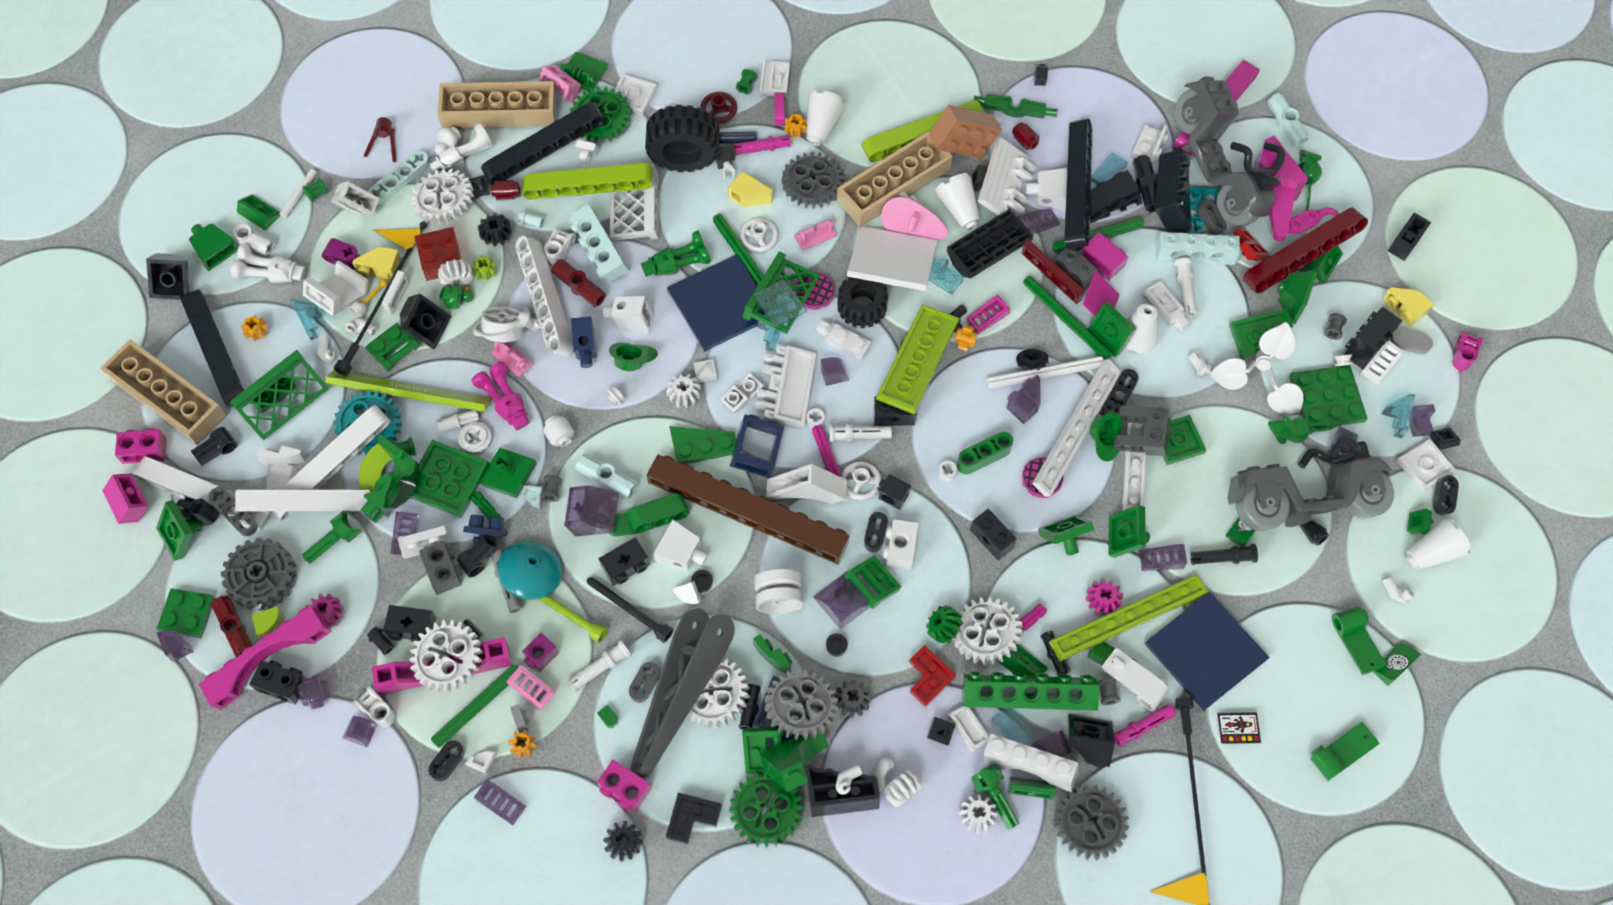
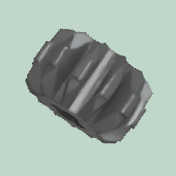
[834,679,872,718]

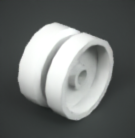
[754,569,803,614]

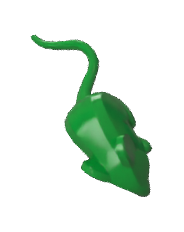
[1298,150,1322,211]
[1268,417,1348,444]

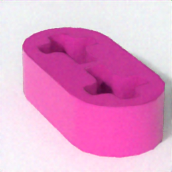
[774,93,785,126]

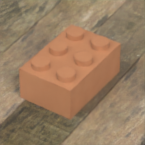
[929,105,1002,159]

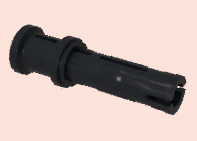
[1190,544,1258,565]

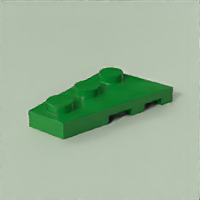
[1229,308,1293,360]
[669,426,736,465]

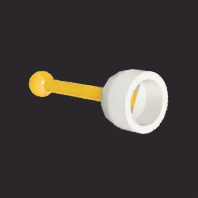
[348,279,388,318]

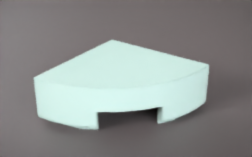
[522,485,544,509]

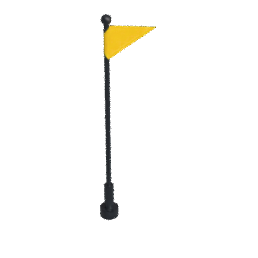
[333,221,427,376]
[1149,697,1210,905]

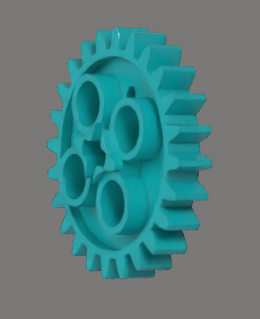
[333,390,403,456]

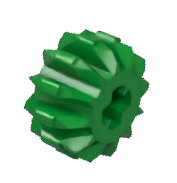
[926,605,963,644]

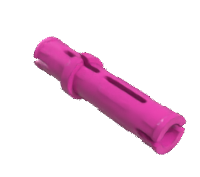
[733,135,791,156]
[1114,704,1176,747]

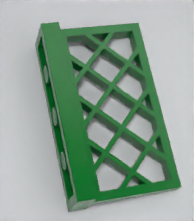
[743,251,821,334]
[229,350,329,440]

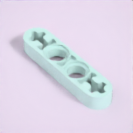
[368,151,430,206]

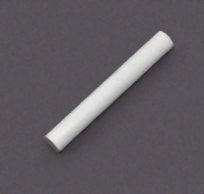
[279,169,317,218]

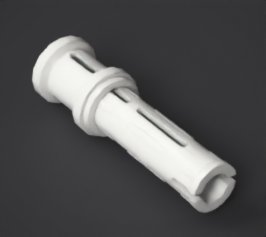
[1174,258,1198,317]
[829,424,892,442]
[567,640,632,692]

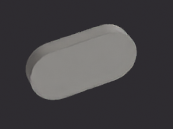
[1391,328,1433,354]

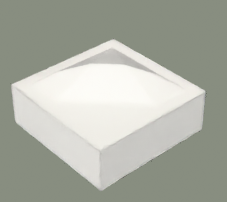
[693,359,717,384]

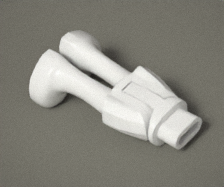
[429,123,493,173]
[231,244,306,283]

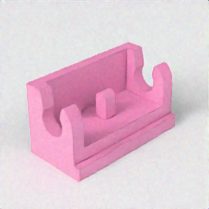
[539,64,581,103]

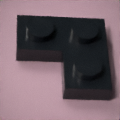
[666,793,722,844]

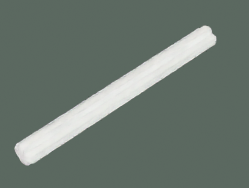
[986,356,1103,389]

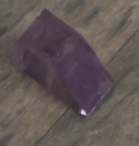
[1006,375,1041,424]

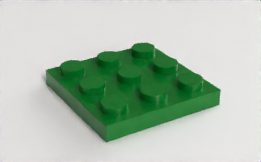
[1289,365,1368,429]
[410,440,489,518]

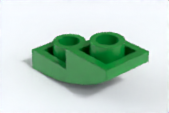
[252,375,296,414]
[753,634,792,674]

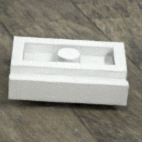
[759,60,790,97]

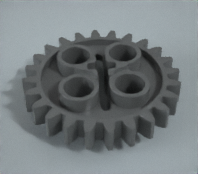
[782,151,844,209]
[1054,784,1130,860]

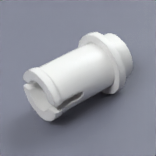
[1188,351,1212,378]

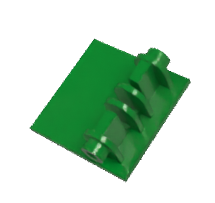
[560,52,608,92]

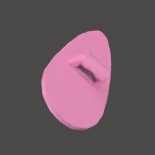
[881,196,948,240]

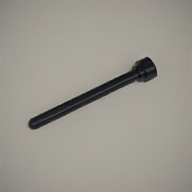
[586,577,674,643]

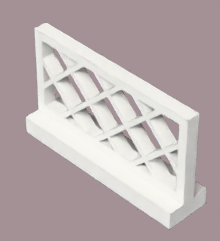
[610,163,659,241]

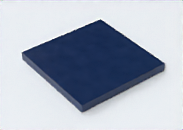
[667,254,770,352]
[1145,592,1270,711]

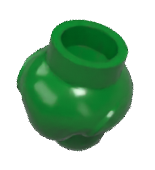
[439,284,474,310]

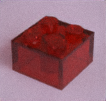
[414,227,462,281]

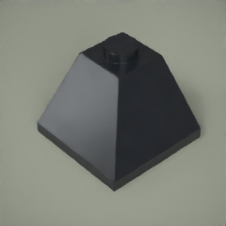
[146,253,190,300]
[400,294,451,349]
[1067,714,1115,767]

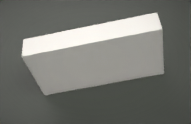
[382,270,409,315]
[948,705,990,753]

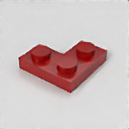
[1233,228,1271,261]
[909,645,956,708]

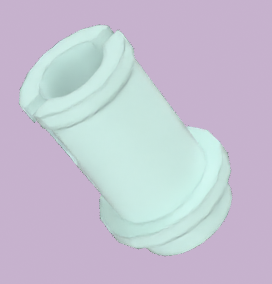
[518,210,544,229]

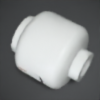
[543,416,574,447]

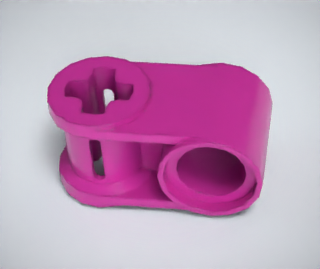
[1452,331,1483,371]

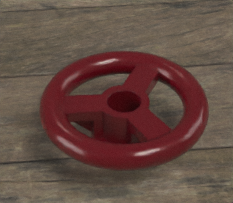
[700,92,737,123]

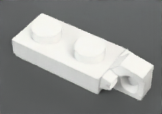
[1143,281,1189,332]
[816,320,872,360]

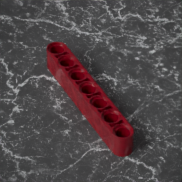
[1243,207,1368,293]

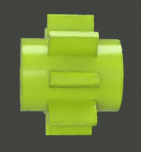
[471,255,497,281]

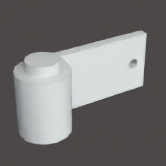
[1101,647,1169,711]

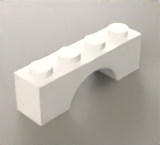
[983,734,1079,792]

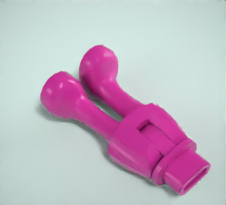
[471,361,530,430]

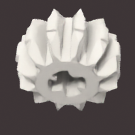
[438,259,473,288]
[666,373,701,409]
[883,769,923,807]
[958,794,998,834]

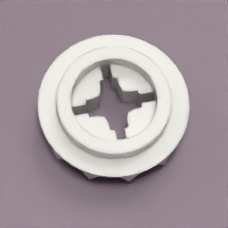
[458,422,492,454]

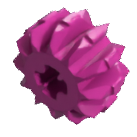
[1085,578,1123,616]
[306,593,344,628]

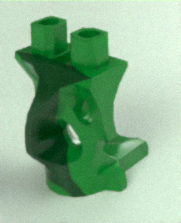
[360,435,423,523]

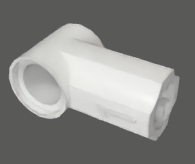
[233,224,276,256]

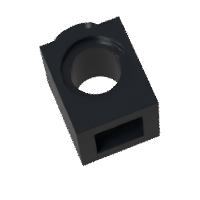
[877,474,911,510]

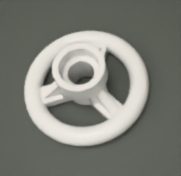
[739,218,778,252]
[841,462,882,500]

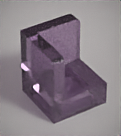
[1407,404,1436,437]

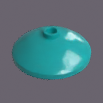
[497,541,563,600]

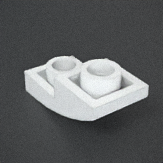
[720,373,765,414]
[256,445,307,465]

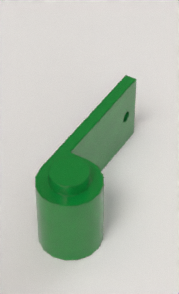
[1332,606,1387,675]
[1310,722,1380,781]

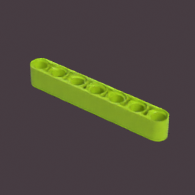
[861,100,985,162]
[522,163,653,200]

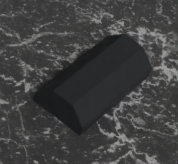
[947,209,1034,279]

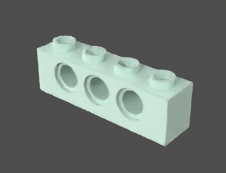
[569,204,629,283]
[1156,232,1240,265]

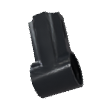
[191,427,237,466]
[176,497,219,526]
[457,535,498,578]

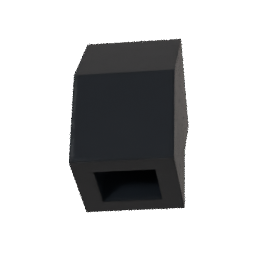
[1034,64,1048,86]

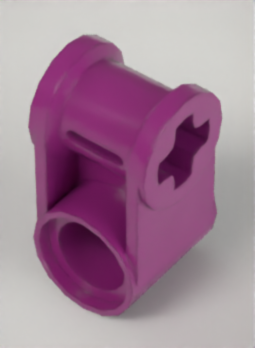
[321,238,360,270]

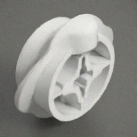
[473,306,530,342]

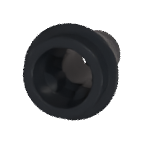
[1299,520,1329,546]

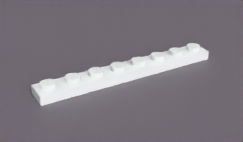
[1032,359,1121,497]

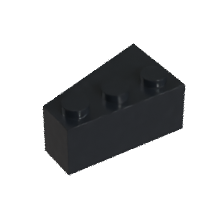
[1090,170,1142,224]
[1344,307,1403,370]
[805,764,880,817]

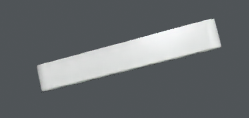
[515,236,574,356]
[272,405,391,520]
[133,456,271,529]

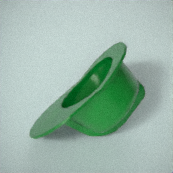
[609,342,658,371]
[1090,412,1122,462]

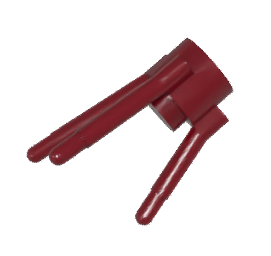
[364,117,396,163]

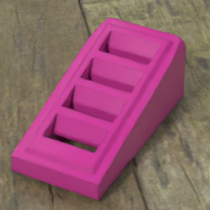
[966,294,1011,334]

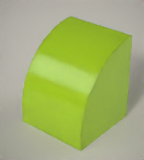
[252,606,284,639]

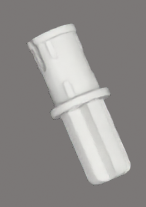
[436,410,479,433]

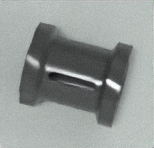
[1324,313,1347,340]
[540,475,562,502]
[1098,678,1121,705]

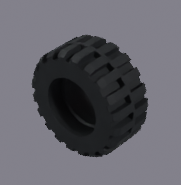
[645,105,720,172]

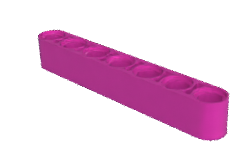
[1174,60,1260,155]

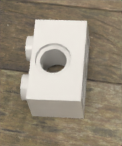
[883,519,918,570]

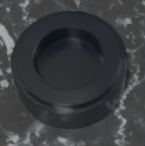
[691,570,713,593]
[826,633,848,657]

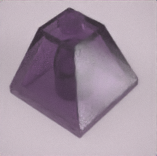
[813,572,870,630]

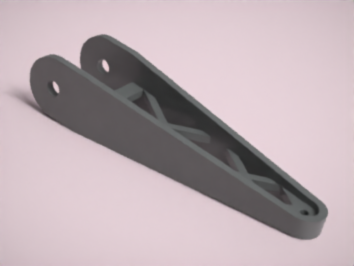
[630,608,735,778]

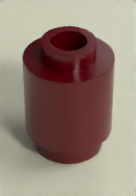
[1012,122,1040,150]
[491,180,520,201]

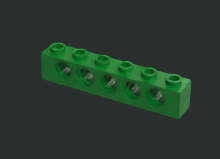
[962,672,1100,711]

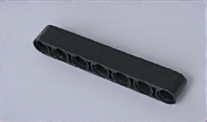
[481,102,605,185]
[180,289,244,409]

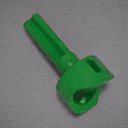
[302,510,362,564]
[972,764,1020,830]

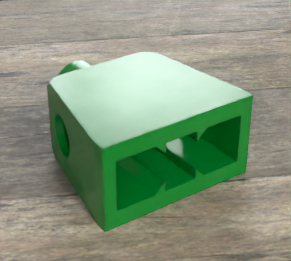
[189,224,238,272]

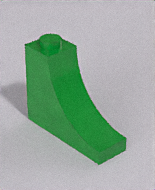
[759,731,829,792]

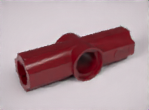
[551,259,606,307]
[211,595,253,658]

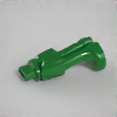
[640,230,711,277]

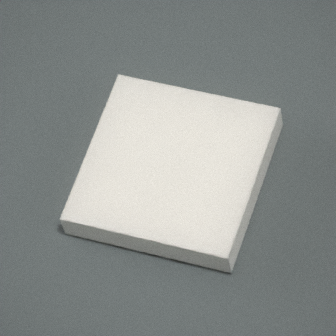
[615,74,658,117]
[1396,439,1457,493]

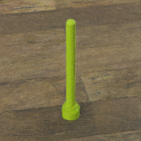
[538,596,608,643]

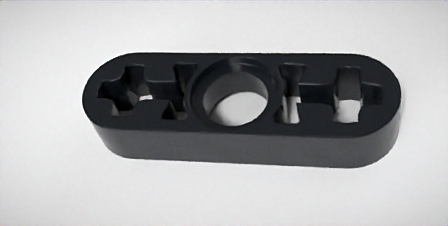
[1102,369,1139,416]

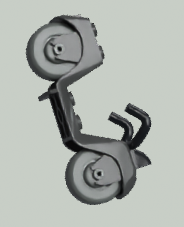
[1175,76,1286,226]
[1227,436,1394,531]

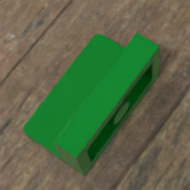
[1299,246,1343,282]

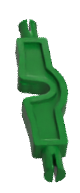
[973,94,1058,118]

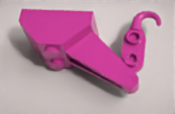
[1254,136,1340,242]

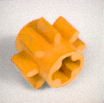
[785,114,807,138]
[241,315,269,342]
[954,325,978,351]
[508,729,537,759]

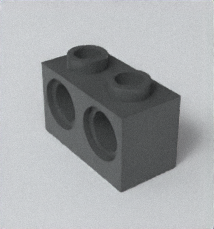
[1055,248,1099,290]
[419,541,462,595]

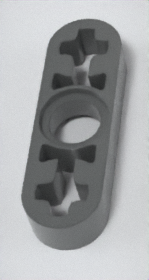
[208,487,258,536]

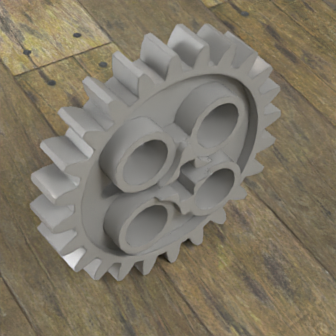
[764,669,838,740]

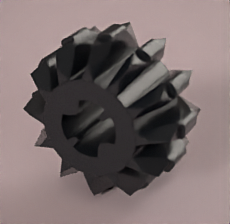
[478,213,512,247]
[603,821,643,862]

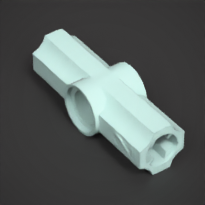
[1267,93,1310,147]
[575,453,638,499]

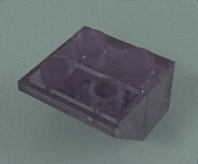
[564,485,619,537]

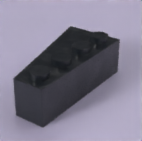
[1155,149,1192,233]

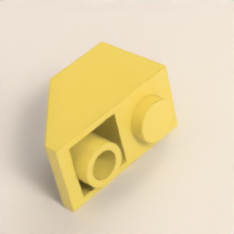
[728,171,773,207]
[352,247,402,280]
[1382,287,1434,327]

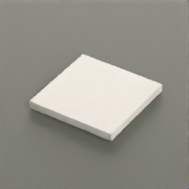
[847,226,937,291]

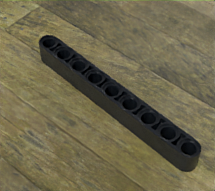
[1064,118,1093,250]

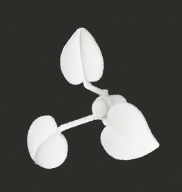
[1210,322,1303,415]

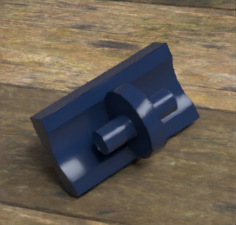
[463,515,508,543]

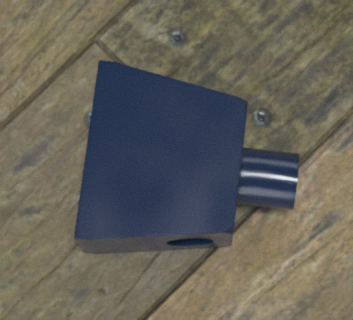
[571,316,597,368]

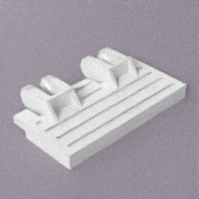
[978,137,1036,215]
[755,345,817,428]

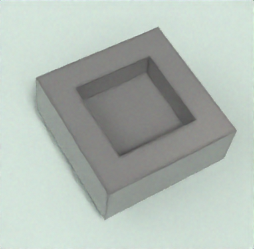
[510,704,530,733]

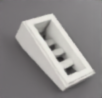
[1361,341,1404,386]

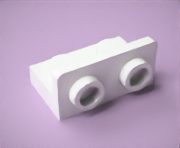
[1131,124,1169,164]
[398,526,446,559]

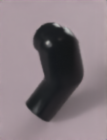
[950,305,967,332]

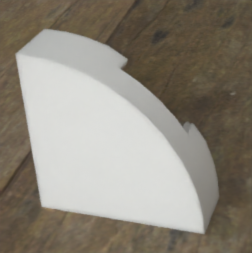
[673,581,701,604]
[465,750,497,775]

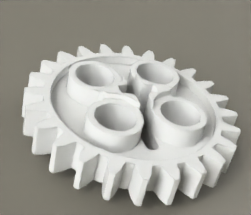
[410,168,474,224]
[953,597,1023,665]
[409,620,483,692]
[687,658,750,729]

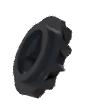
[1016,349,1049,371]

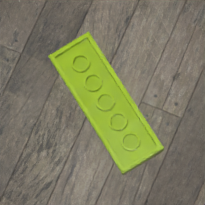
[876,304,959,414]

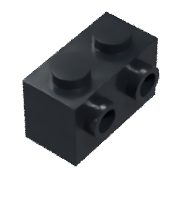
[249,660,307,705]

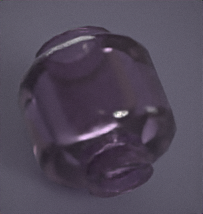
[298,675,330,710]

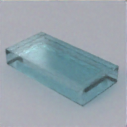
[1091,152,1128,185]
[992,708,1038,747]

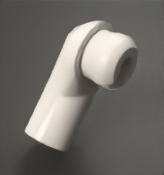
[521,307,541,332]
[345,318,378,335]
[317,336,336,363]
[1382,577,1414,603]
[873,758,894,792]
[835,764,862,794]

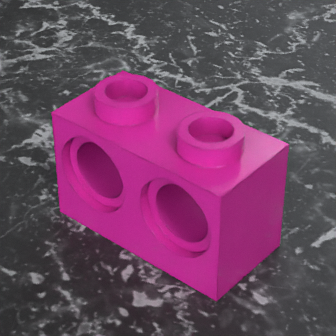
[115,428,166,464]
[597,759,652,811]

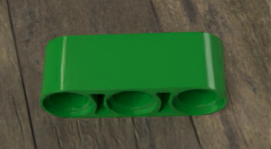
[957,432,1013,475]
[626,493,690,533]

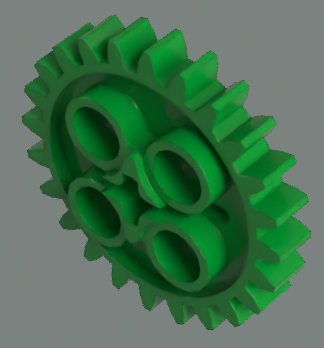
[570,86,632,144]
[729,772,803,848]

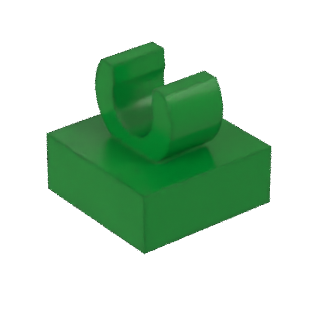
[1407,508,1434,535]

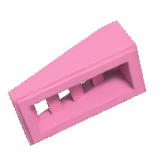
[506,665,556,711]

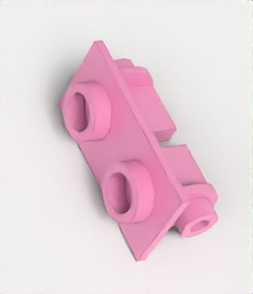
[794,219,837,251]
[490,342,533,377]

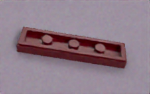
[1022,239,1085,304]

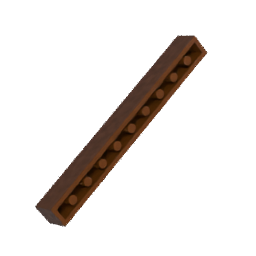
[646,454,850,565]

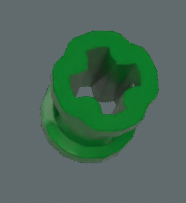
[736,69,757,94]
[302,177,328,202]
[392,437,417,456]

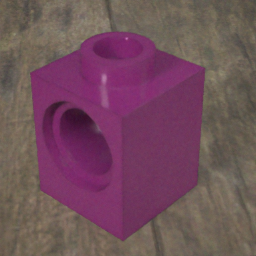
[522,633,559,672]

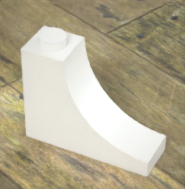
[766,464,847,504]

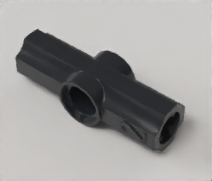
[1132,155,1158,213]

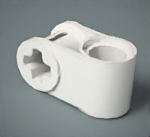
[544,227,576,266]
[353,686,395,728]

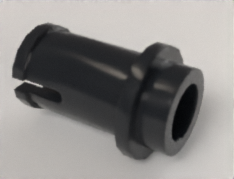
[367,627,395,655]

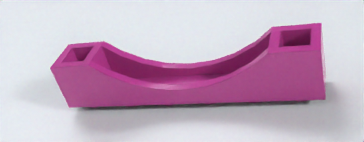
[199,606,332,709]
[372,637,512,695]

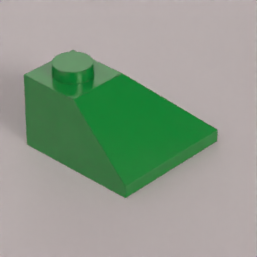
[1277,271,1318,324]

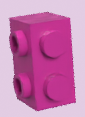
[1081,232,1128,281]
[102,473,148,524]

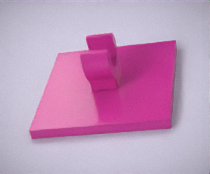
[1083,272,1119,317]

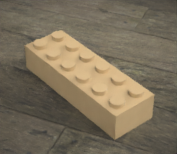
[437,81,557,128]
[837,131,953,227]
[100,339,227,445]

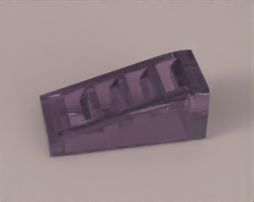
[1017,208,1060,235]
[390,512,420,555]
[1139,544,1187,571]
[474,779,526,826]

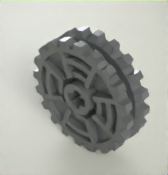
[221,538,297,611]

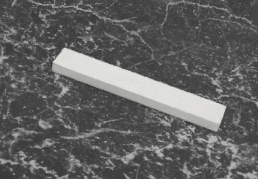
[1121,423,1147,511]
[235,489,370,511]

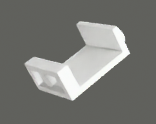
[303,260,369,316]

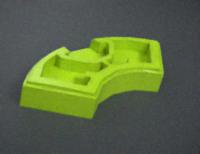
[359,444,392,492]

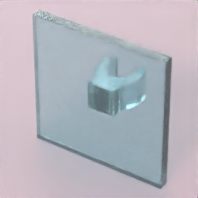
[753,280,808,327]

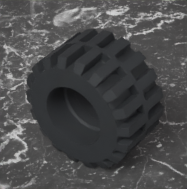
[837,277,888,328]

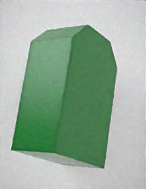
[597,705,618,728]

